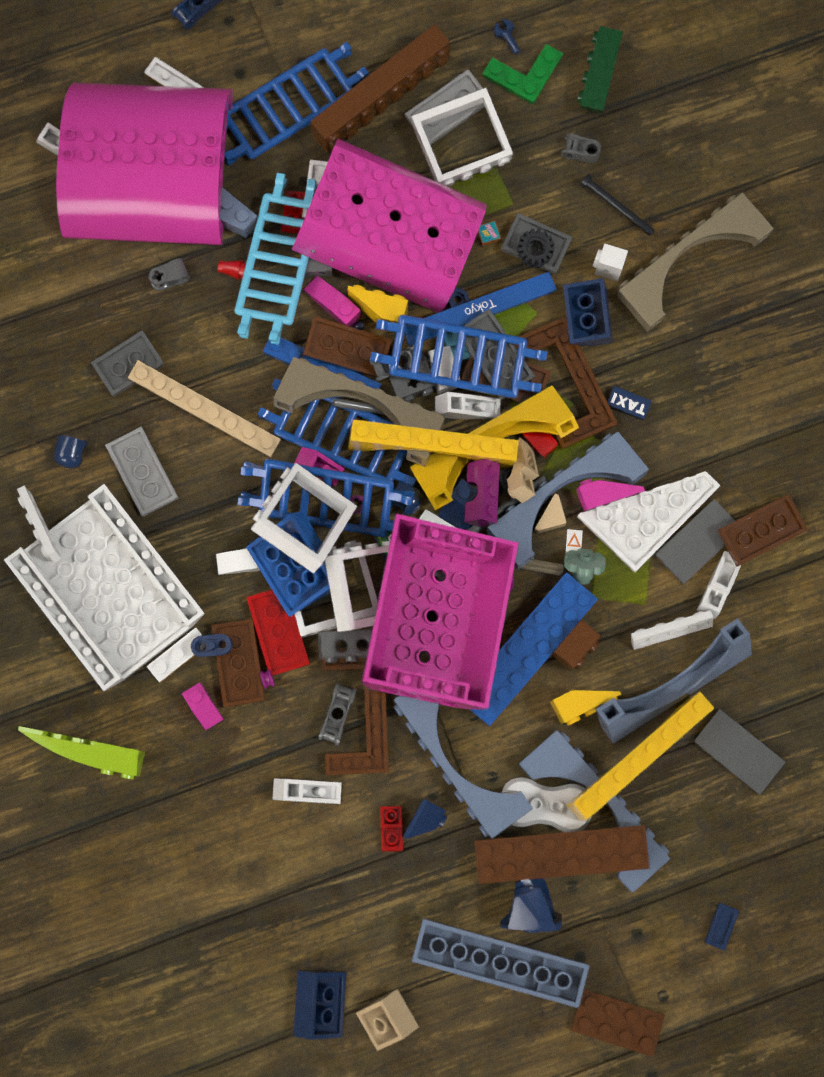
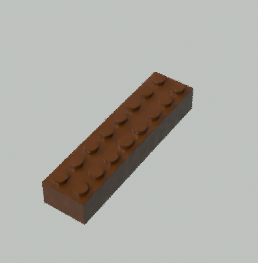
[310,24,450,154]
[475,825,650,884]

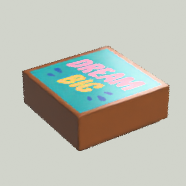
[478,220,502,246]

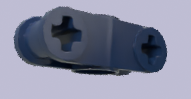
[171,0,222,30]

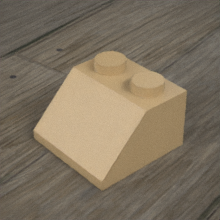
[356,989,419,1051]

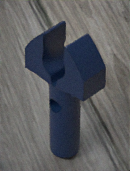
[494,19,520,54]

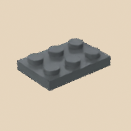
[501,213,573,275]
[91,330,165,398]

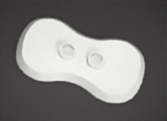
[502,777,591,832]

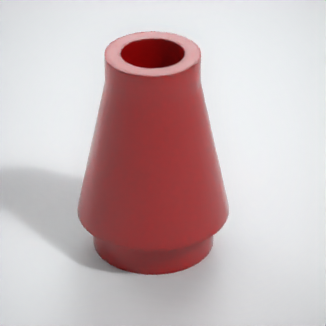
[218,260,246,280]

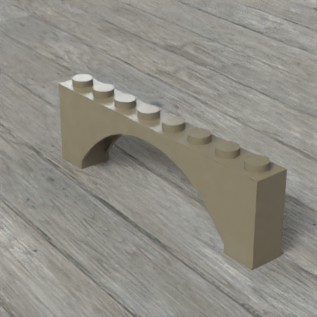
[617,192,774,332]
[274,357,445,467]

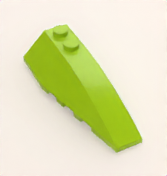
[18,726,145,780]

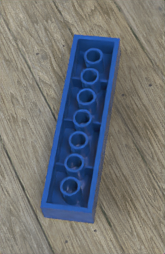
[469,572,598,727]

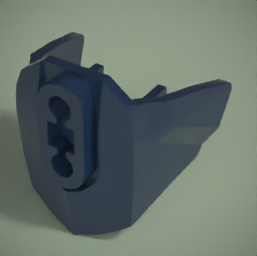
[500,878,562,933]

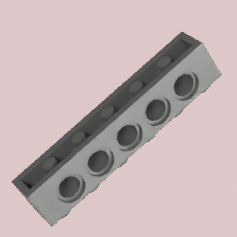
[318,630,429,663]

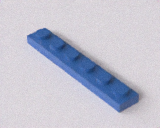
[263,338,381,389]

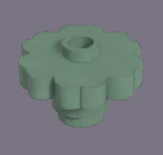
[564,548,606,584]

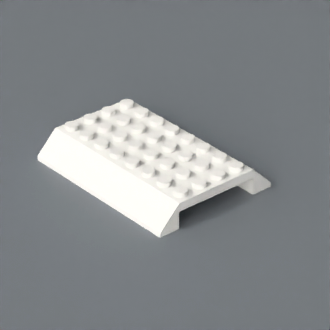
[4,484,205,691]

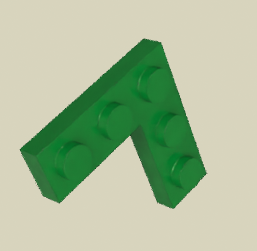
[482,44,563,105]

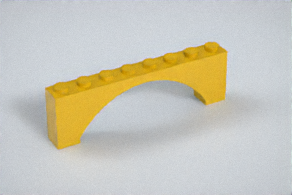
[410,386,579,510]
[348,420,519,469]
[567,692,714,821]

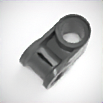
[561,134,601,164]
[149,259,190,291]

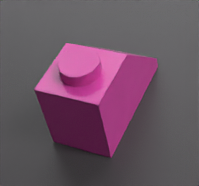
[294,447,344,486]
[182,683,224,730]

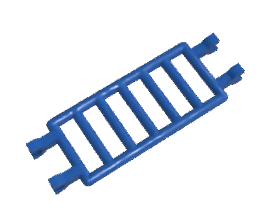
[225,42,369,166]
[370,315,547,398]
[258,378,416,486]
[238,459,415,537]

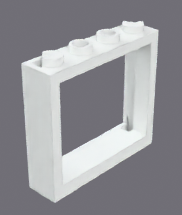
[411,88,513,186]
[251,463,357,573]
[295,541,378,638]
[325,541,390,632]

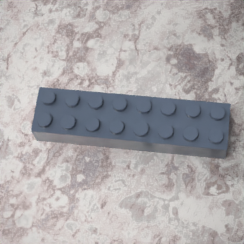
[412,918,589,1008]

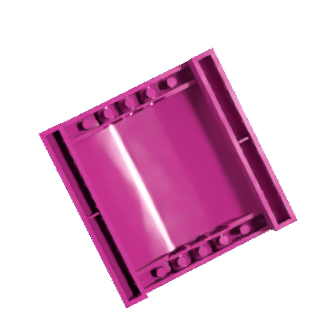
[56,83,233,245]

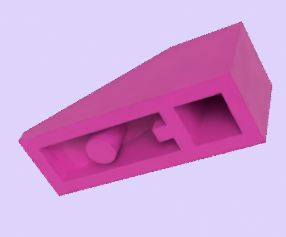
[304,276,361,327]
[576,479,645,512]

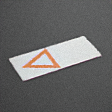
[566,529,583,553]

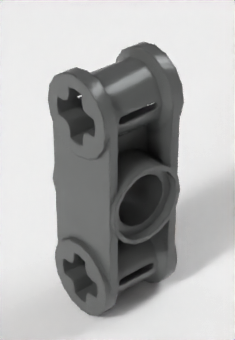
[370,345,429,381]
[318,682,357,746]

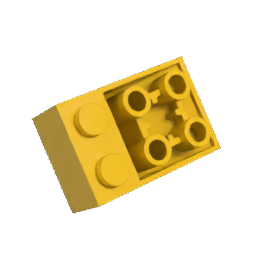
[348,285,408,324]
[550,690,621,726]

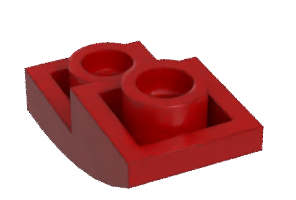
[281,190,306,234]
[520,432,559,458]
[380,806,403,852]

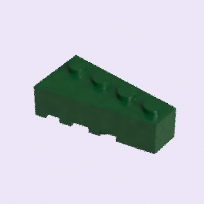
[577,26,623,113]

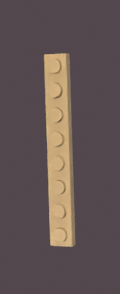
[128,360,281,458]

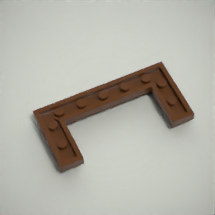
[514,317,618,450]
[322,648,389,775]

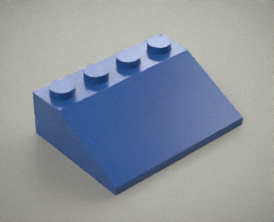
[246,511,331,617]

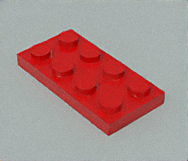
[246,590,310,676]

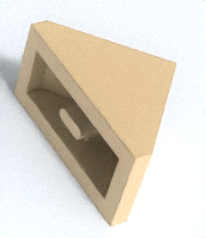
[533,493,566,533]

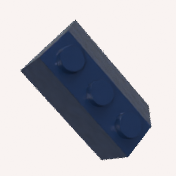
[563,278,614,346]
[293,970,346,1040]

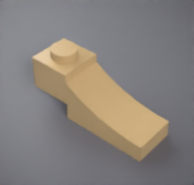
[507,438,539,503]

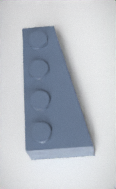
[220,188,258,238]

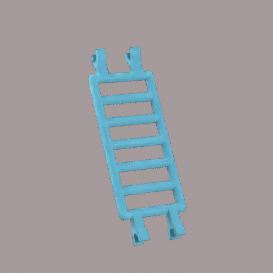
[235,173,318,345]

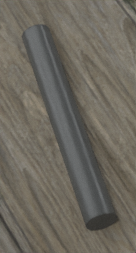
[332,398,385,415]

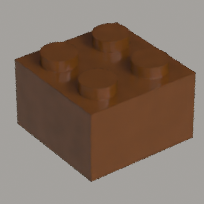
[551,619,600,671]

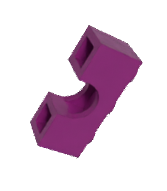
[465,459,500,527]

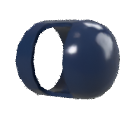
[54,435,88,469]
[391,480,423,516]

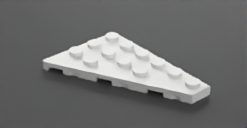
[577,471,720,573]

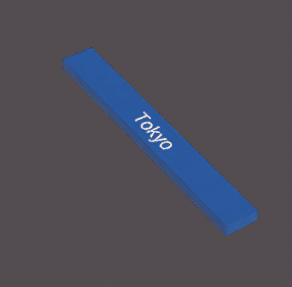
[404,272,557,347]

